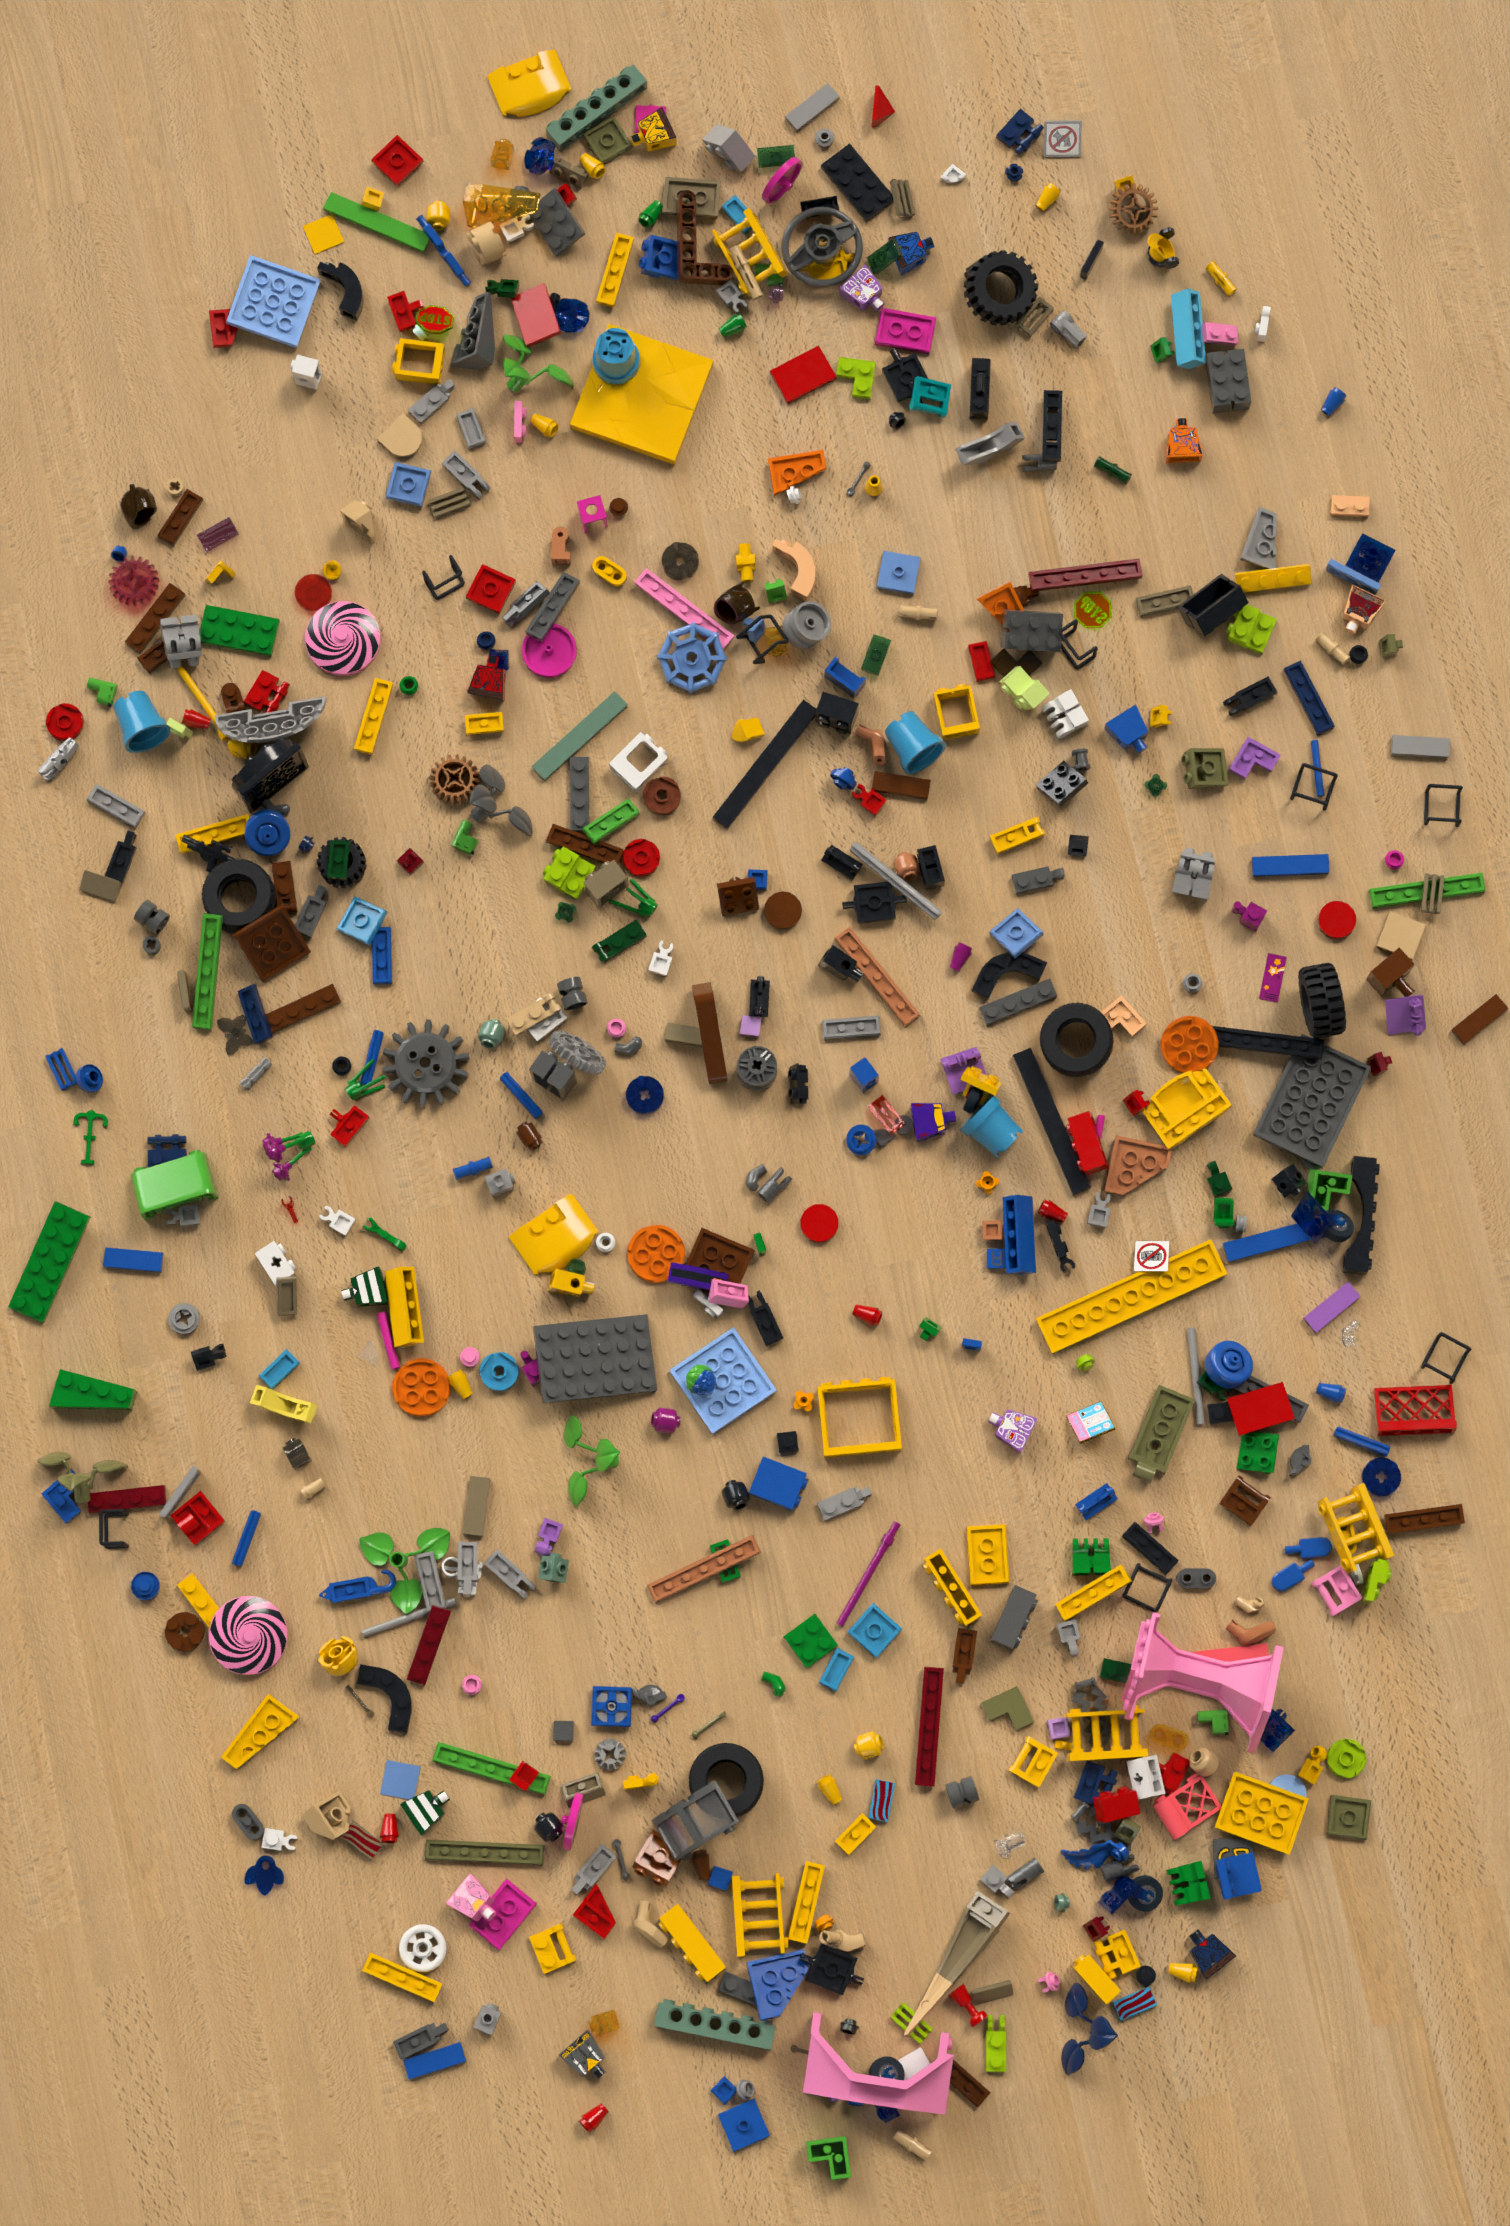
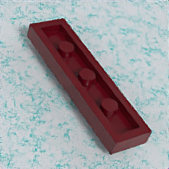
[88,1485,167,1513]
[407,1605,451,1685]

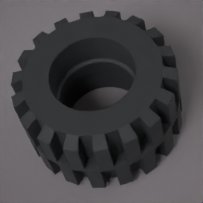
[317,837,366,888]

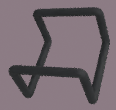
[422,555,465,600]
[736,614,789,664]
[1058,619,1098,669]
[1290,763,1338,811]
[1424,784,1463,827]
[1421,1332,1472,1384]
[99,1509,129,1549]
[1122,1563,1173,1613]

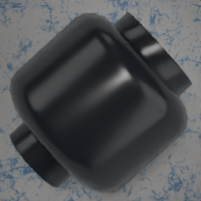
[722,1480,750,1510]
[534,1812,563,1842]

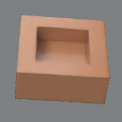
[982,1220,1002,1241]

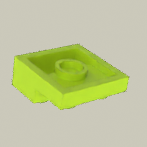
[1226,604,1277,654]
[543,846,596,900]
[1362,1559,1392,1604]

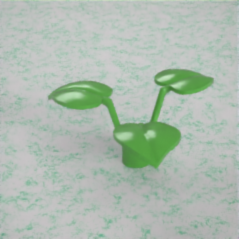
[504,334,574,393]
[564,1415,620,1507]
[359,1528,450,1614]

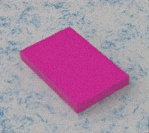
[875,308,937,354]
[469,1878,537,1950]

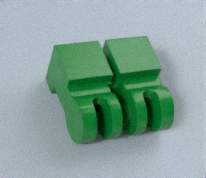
[1072,1538,1111,1576]
[1166,1861,1211,1906]

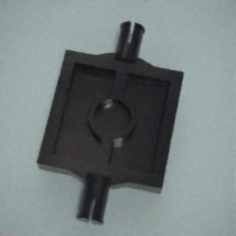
[882,348,928,404]
[842,882,907,924]
[799,1943,864,1995]

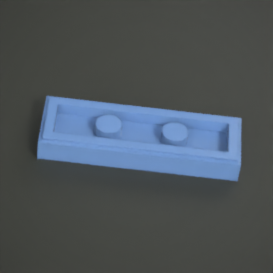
[1326,559,1381,595]

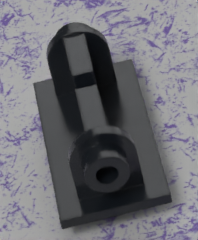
[800,196,839,219]
[821,845,863,880]
[749,976,770,1017]
[788,1063,809,1104]

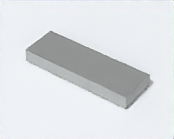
[785,83,840,132]
[1391,735,1450,758]
[87,784,145,829]
[822,1016,881,1040]
[159,1466,201,1519]
[414,1551,447,1613]

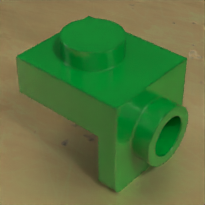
[1213,1198,1234,1228]

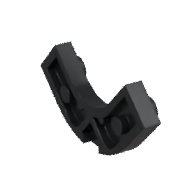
[971,952,1047,999]
[357,1664,412,1733]

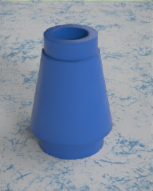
[1321,387,1347,416]
[1316,1382,1346,1404]

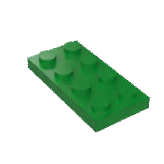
[199,605,280,656]

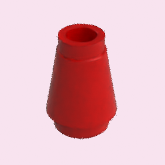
[182,709,211,729]
[1038,1199,1068,1223]
[852,1304,883,1326]
[380,1813,399,1844]
[579,2103,609,2133]

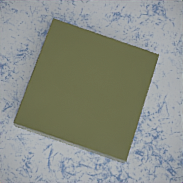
[582,116,633,164]
[1327,1795,1371,1840]

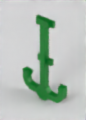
[73,1110,108,1164]

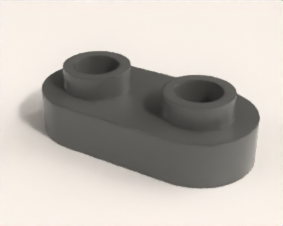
[1177,1568,1216,1589]
[232,1804,264,1840]

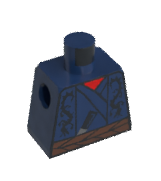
[1189,1929,1236,1980]

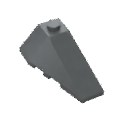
[451,292,495,370]

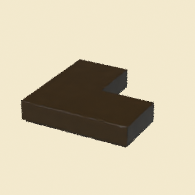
[989,648,1042,677]

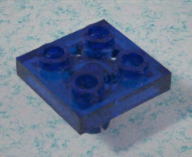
[1345,533,1396,583]
[1260,1709,1295,1752]

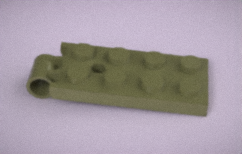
[1128,1385,1195,1483]

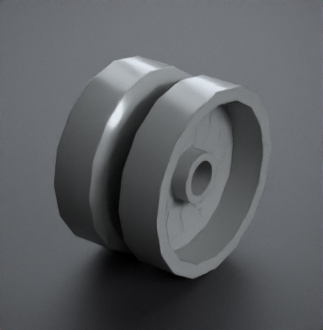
[782,601,831,649]

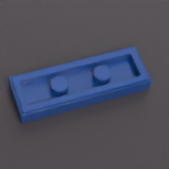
[372,927,392,985]
[103,1247,164,1272]
[403,2042,466,2079]

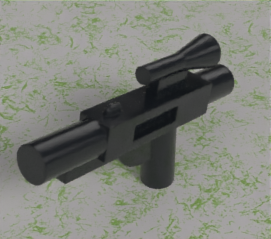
[181,835,236,872]

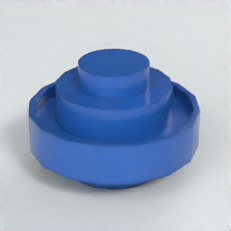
[830,767,857,790]
[76,1064,103,1093]
[131,1572,160,1600]

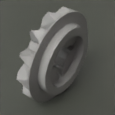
[169,1303,200,1334]
[595,1739,626,1771]

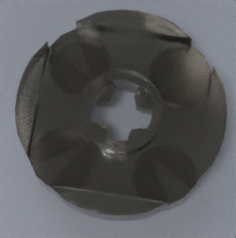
[662,542,699,581]

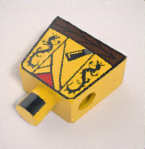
[630,107,677,151]

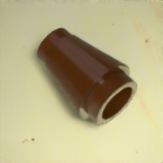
[690,1849,710,1880]

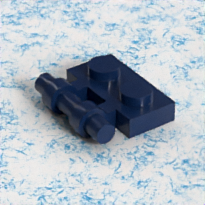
[996,108,1044,155]
[147,1134,187,1168]
[1074,1760,1118,1804]

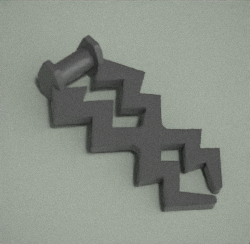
[1071,1677,1112,1747]
[1070,1801,1131,1860]

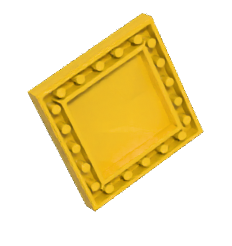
[570,324,714,465]

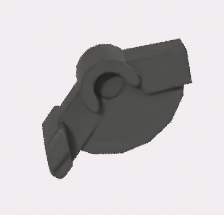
[1289,1445,1311,1477]
[632,1685,667,1706]

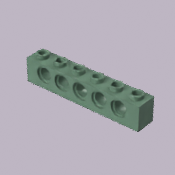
[546,64,648,152]
[654,1999,776,2050]

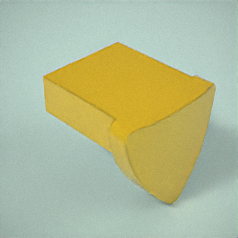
[204,560,236,585]
[732,717,765,742]

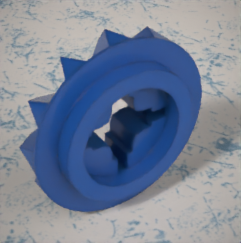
[846,1124,877,1155]

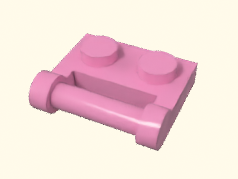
[1312,1565,1362,1616]

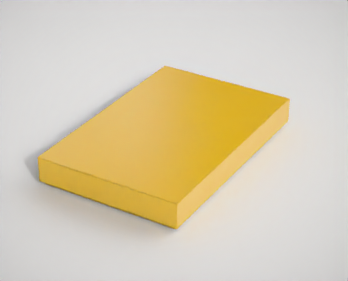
[966,1524,1010,1586]

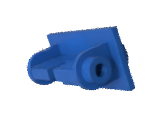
[1075,1483,1118,1520]

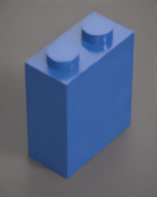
[749,1456,809,1511]

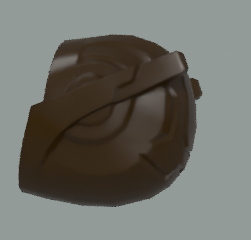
[120,484,157,529]
[714,581,760,624]

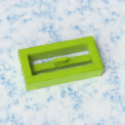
[891,2002,933,2044]

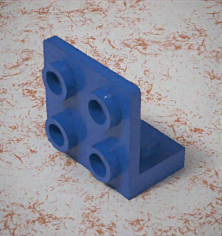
[1214,1852,1262,1900]

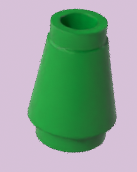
[638,200,663,228]
[718,314,747,338]

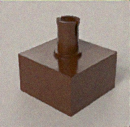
[1366,947,1415,997]

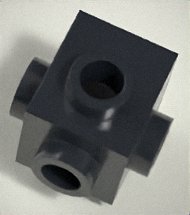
[1271,1164,1307,1198]

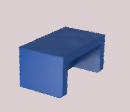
[824,656,866,698]
[849,1057,879,1093]

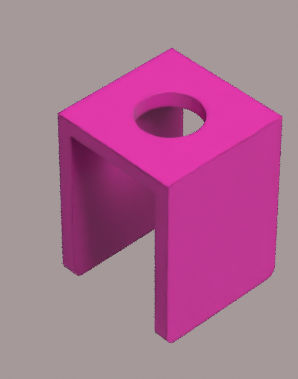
[577,495,608,533]

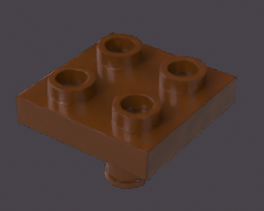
[717,877,760,916]

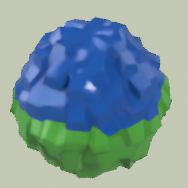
[686,1364,716,1395]

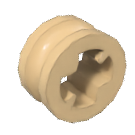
[166,478,184,497]

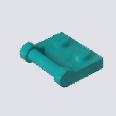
[909,376,951,418]

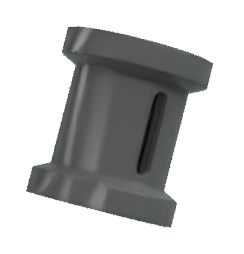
[1072,748,1091,772]

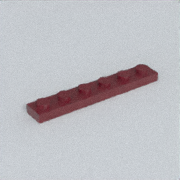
[1028,558,1143,592]
[915,1667,944,1787]

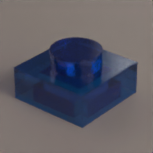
[489,649,510,670]

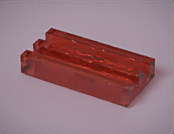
[867,1095,906,1136]

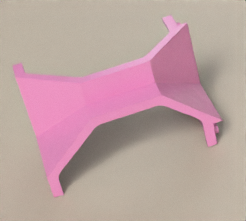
[1120,1612,1284,1754]
[803,2012,954,2115]

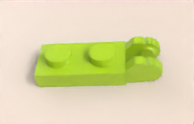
[986,2015,1006,2072]

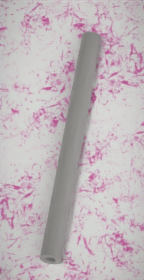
[1187,1328,1205,1425]
[362,1598,456,1638]

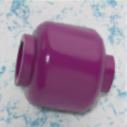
[651,1408,681,1434]

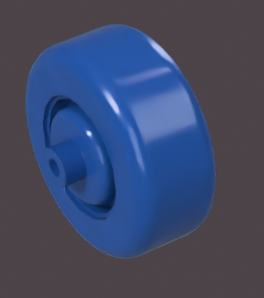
[245,809,291,856]
[1205,1340,1253,1389]

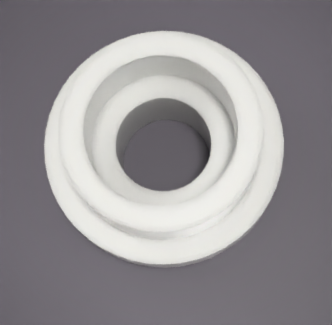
[787,486,802,504]
[596,1233,615,1252]

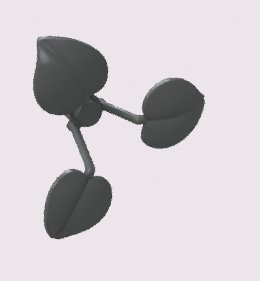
[469,764,533,837]

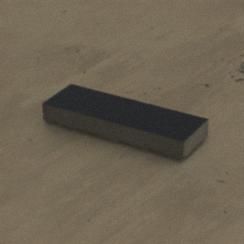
[1122,1522,1179,1576]

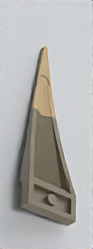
[904,1891,1010,2037]

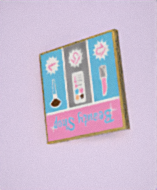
[1066,1401,1116,1444]

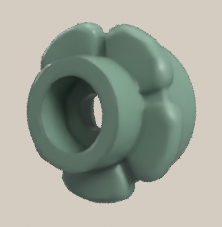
[1054,1893,1070,1913]

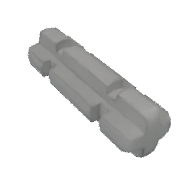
[240,1057,272,1090]

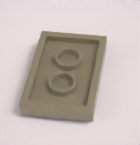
[662,177,721,219]

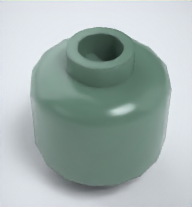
[478,1019,505,1049]

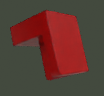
[509,1760,539,1792]

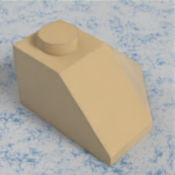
[341,500,376,544]
[302,1790,351,1840]

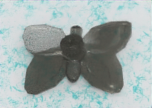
[217,1015,253,1055]

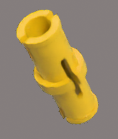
[1205,261,1237,297]

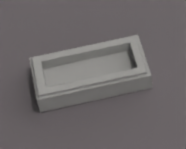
[456,408,486,449]

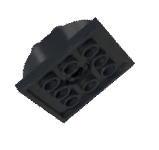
[231,738,309,813]

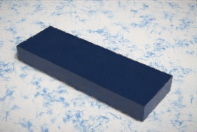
[237,984,273,1045]

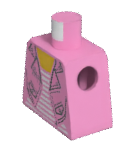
[446,1874,496,1921]

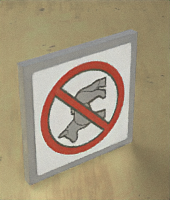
[1044,120,1082,157]

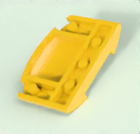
[487,50,571,117]
[1143,1069,1232,1149]
[509,1194,598,1275]

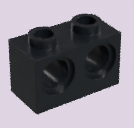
[917,845,945,890]

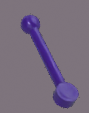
[651,1694,685,1723]

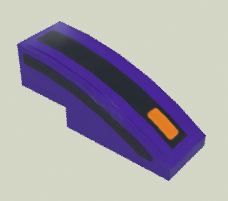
[668,1262,729,1291]

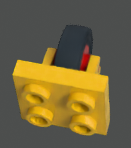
[960,1066,1002,1114]

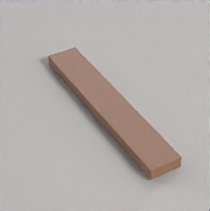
[834,927,920,1027]
[647,1535,762,1603]

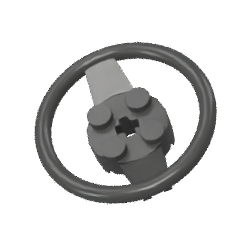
[781,207,863,287]

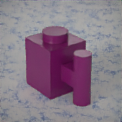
[1232,901,1267,931]
[521,1351,540,1387]

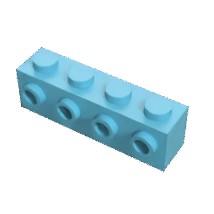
[1171,288,1206,369]

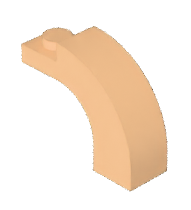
[772,539,815,602]

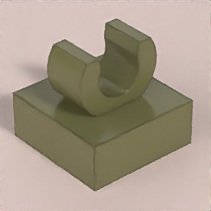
[1379,634,1403,658]
[1113,1818,1141,1845]

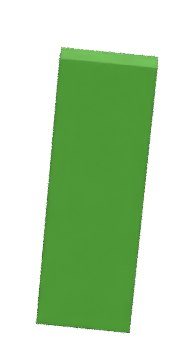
[583,798,640,845]

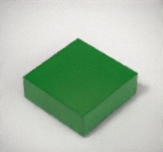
[753,1232,766,1256]

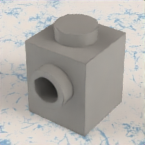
[473,2003,502,2035]

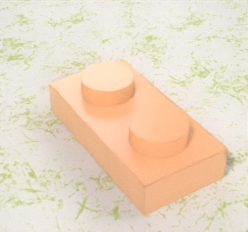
[1331,495,1370,517]

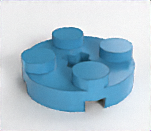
[480,1352,519,1391]

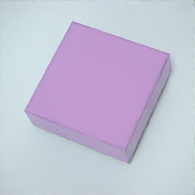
[740,1015,761,1037]
[1047,1717,1070,1740]

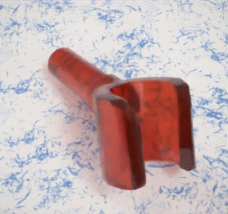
[281,1196,298,1223]

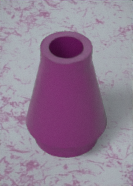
[949,942,972,972]

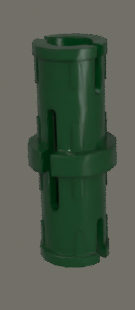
[1094,456,1132,484]

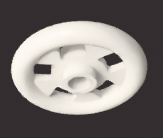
[399,1924,447,1973]

